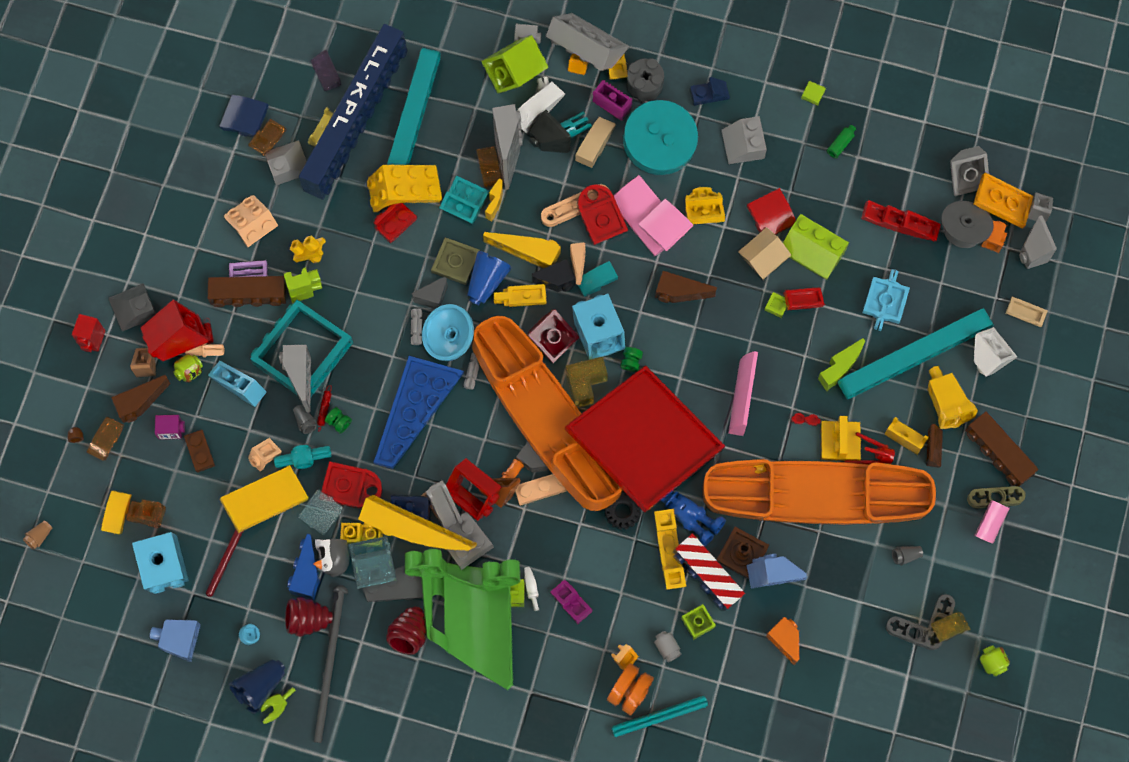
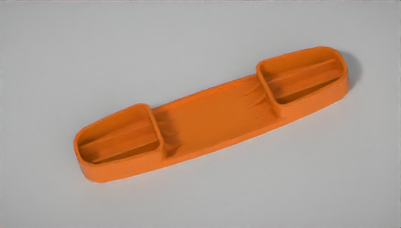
[472,316,622,511]
[703,459,936,525]

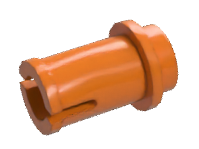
[501,459,524,478]

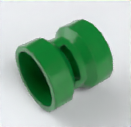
[620,347,643,372]
[325,407,352,434]

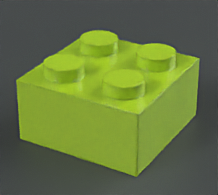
[681,604,716,640]

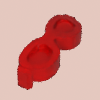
[791,413,821,426]

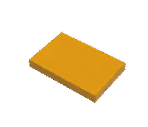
[973,172,1034,228]

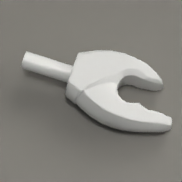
[524,567,539,611]

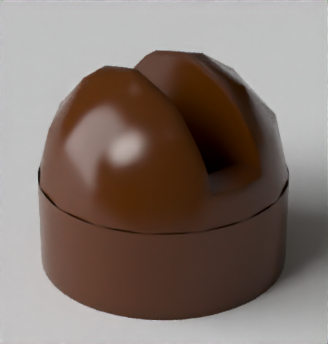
[67,427,84,443]

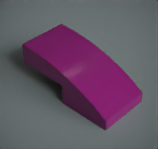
[550,579,593,624]

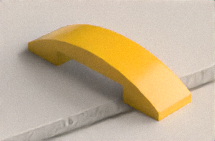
[654,509,686,590]

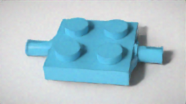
[863,270,910,331]

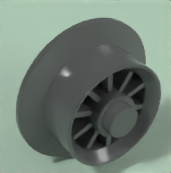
[941,201,993,248]

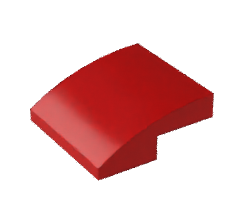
[747,188,796,235]

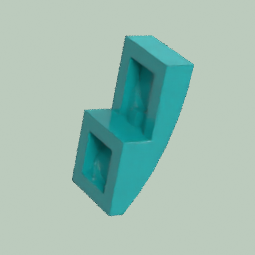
[578,261,618,297]

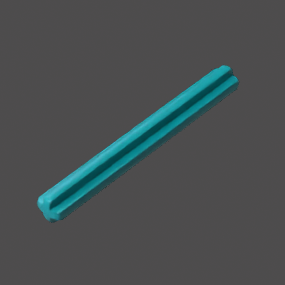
[612,696,708,737]

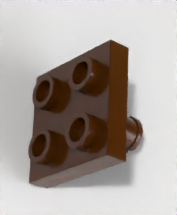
[717,527,770,579]

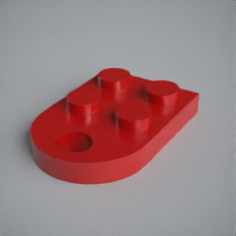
[577,185,628,246]
[320,462,382,509]

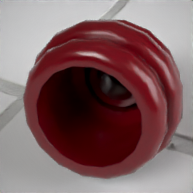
[285,597,333,637]
[386,606,426,655]

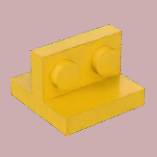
[821,416,861,461]

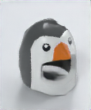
[313,539,350,577]

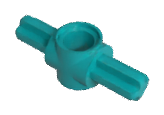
[274,445,331,469]

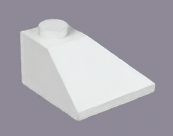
[974,327,1017,377]

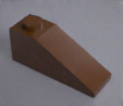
[655,271,717,303]
[111,375,171,423]

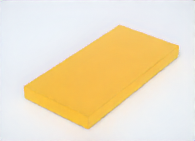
[220,466,309,533]

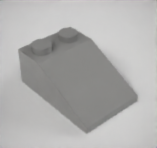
[279,345,311,412]

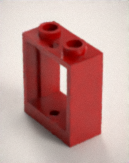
[446,458,502,521]

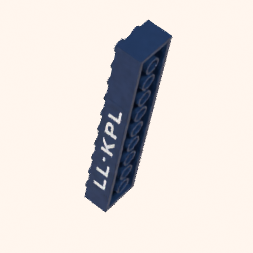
[299,24,408,200]

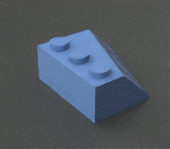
[747,554,807,589]

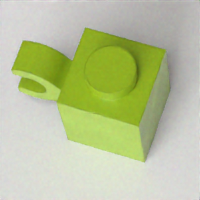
[511,579,525,607]

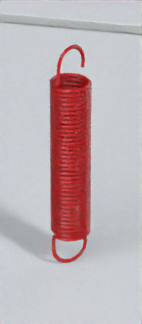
[317,385,332,432]

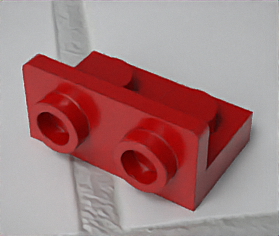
[374,203,417,244]

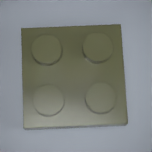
[431,237,480,285]

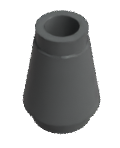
[293,405,317,434]
[892,546,923,566]

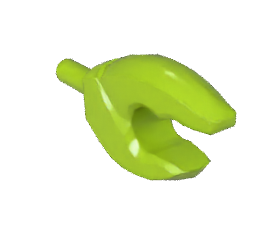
[261,687,296,724]

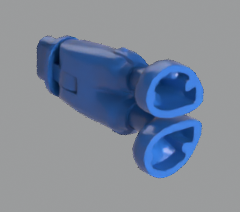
[660,491,726,547]

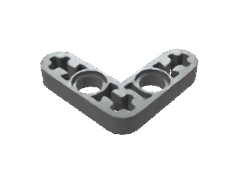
[886,594,955,650]

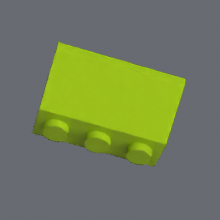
[783,214,849,280]

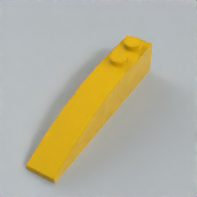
[358,495,477,551]

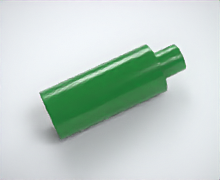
[827,125,856,158]

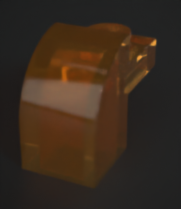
[126,499,166,528]

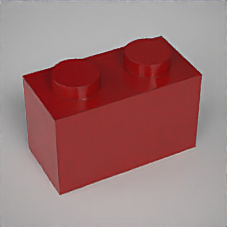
[72,314,106,352]

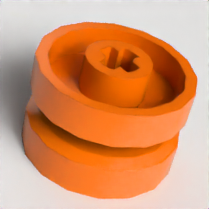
[607,663,654,716]

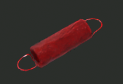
[203,318,214,344]

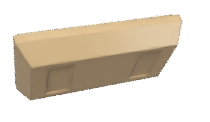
[1005,297,1048,327]

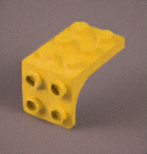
[367,165,442,212]

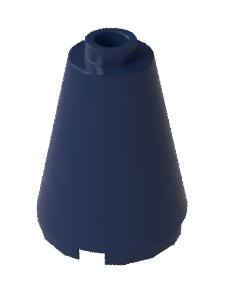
[229,659,285,714]

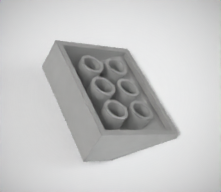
[492,104,523,190]

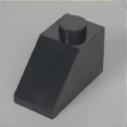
[532,259,576,292]

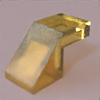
[931,612,971,642]

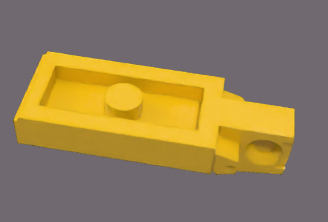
[493,284,547,307]

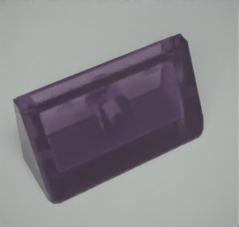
[311,50,341,91]

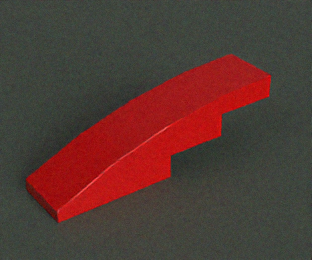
[861,200,941,241]

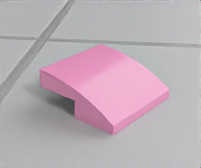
[638,199,693,252]

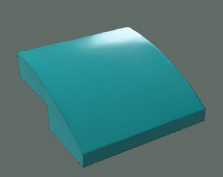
[439,175,490,224]

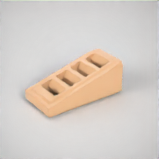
[570,242,586,285]

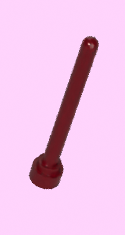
[206,530,243,597]

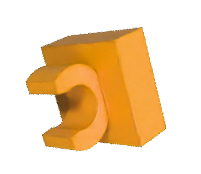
[611,644,639,670]

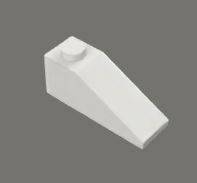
[517,82,565,135]

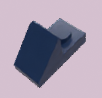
[690,77,730,106]

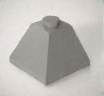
[264,140,307,186]
[950,146,989,196]
[1020,215,1057,269]

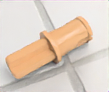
[185,343,225,358]

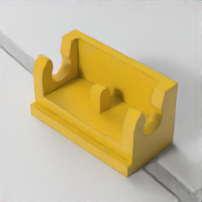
[884,417,928,455]

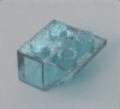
[348,536,397,589]

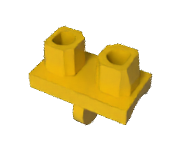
[290,235,326,263]

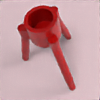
[845,432,895,465]

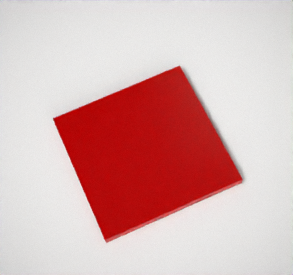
[564,365,725,513]

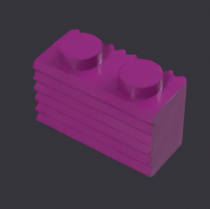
[592,80,632,121]

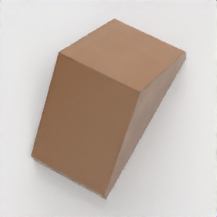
[130,348,156,377]

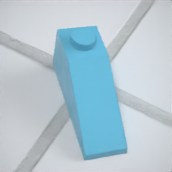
[208,361,266,407]

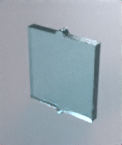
[298,489,344,536]

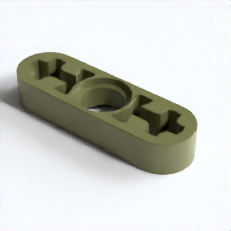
[967,486,1025,508]

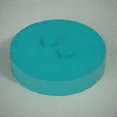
[623,100,698,175]

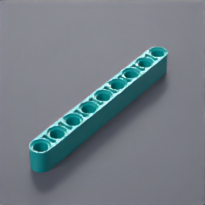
[387,48,441,165]
[837,308,994,399]

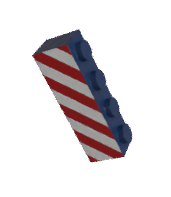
[673,533,745,611]

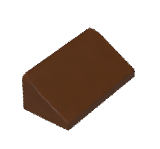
[926,424,943,467]

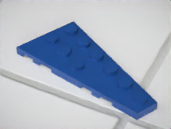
[374,356,464,469]

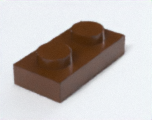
[184,429,215,473]

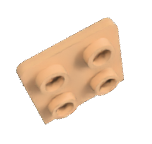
[224,196,278,247]

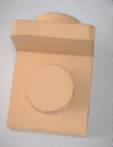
[248,438,282,472]

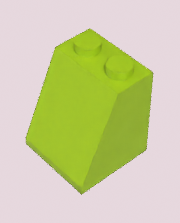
[481,35,549,93]

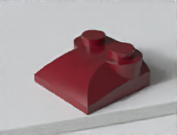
[527,309,580,363]

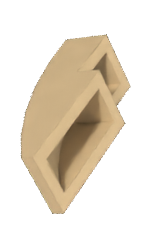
[576,117,616,168]

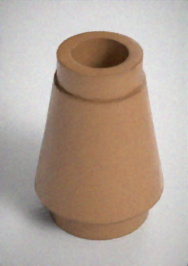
[23,520,53,550]

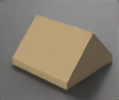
[738,227,791,280]

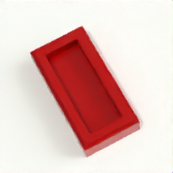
[784,287,825,310]

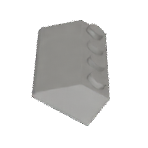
[546,13,629,71]

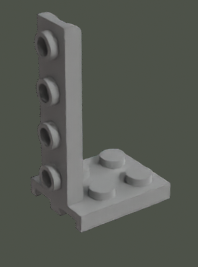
[426,481,494,570]

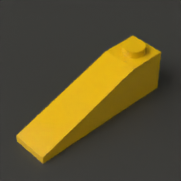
[483,232,561,269]

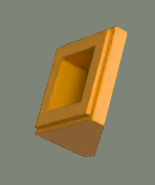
[568,54,589,75]

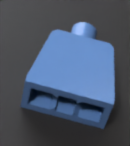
[150,620,201,661]

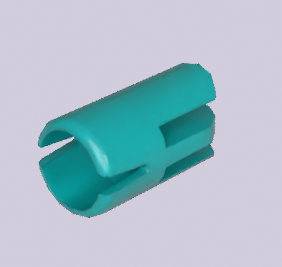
[560,111,592,138]

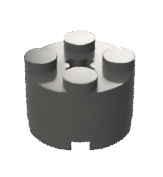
[627,58,664,101]

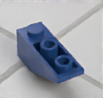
[287,534,320,600]

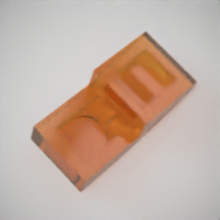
[248,119,286,155]
[477,146,502,187]
[87,417,124,461]

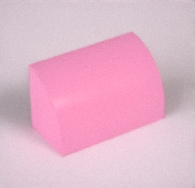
[975,500,1010,544]

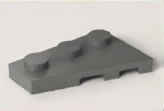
[361,565,423,602]

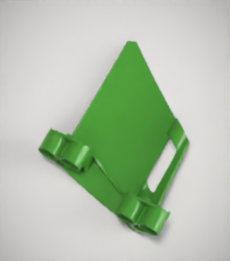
[405,549,520,690]

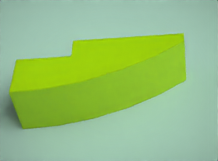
[818,338,865,391]

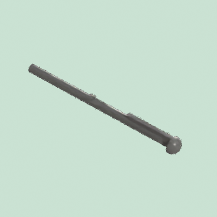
[314,585,348,743]

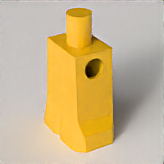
[927,366,978,429]

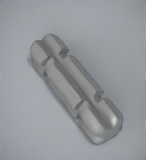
[411,308,422,346]
[464,352,479,390]

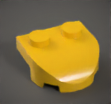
[685,187,725,224]

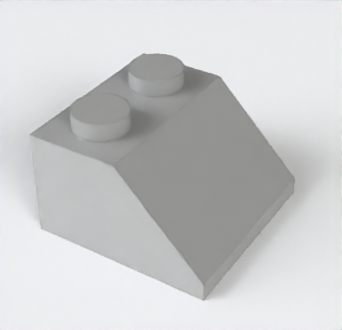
[722,116,767,164]

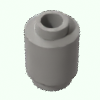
[654,631,681,662]

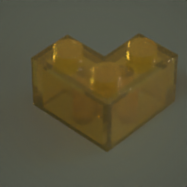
[566,357,608,407]

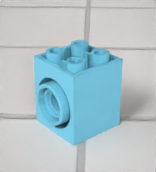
[572,294,625,361]
[132,532,189,594]

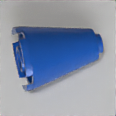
[467,251,512,305]

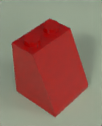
[141,299,209,361]

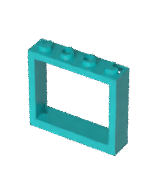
[250,300,353,397]

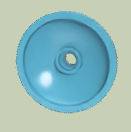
[422,304,474,361]

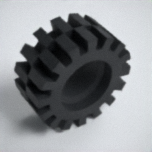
[605,492,641,530]

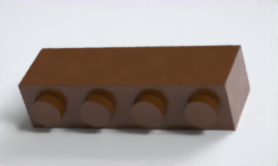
[208,276,287,307]
[965,411,1039,487]

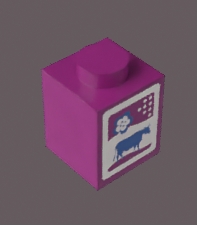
[155,415,185,439]

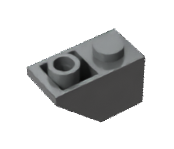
[516,442,550,473]

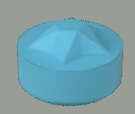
[239,624,260,645]

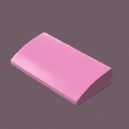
[614,175,684,256]
[728,351,758,436]

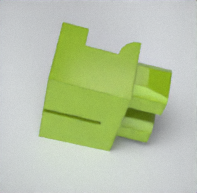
[284,267,322,303]

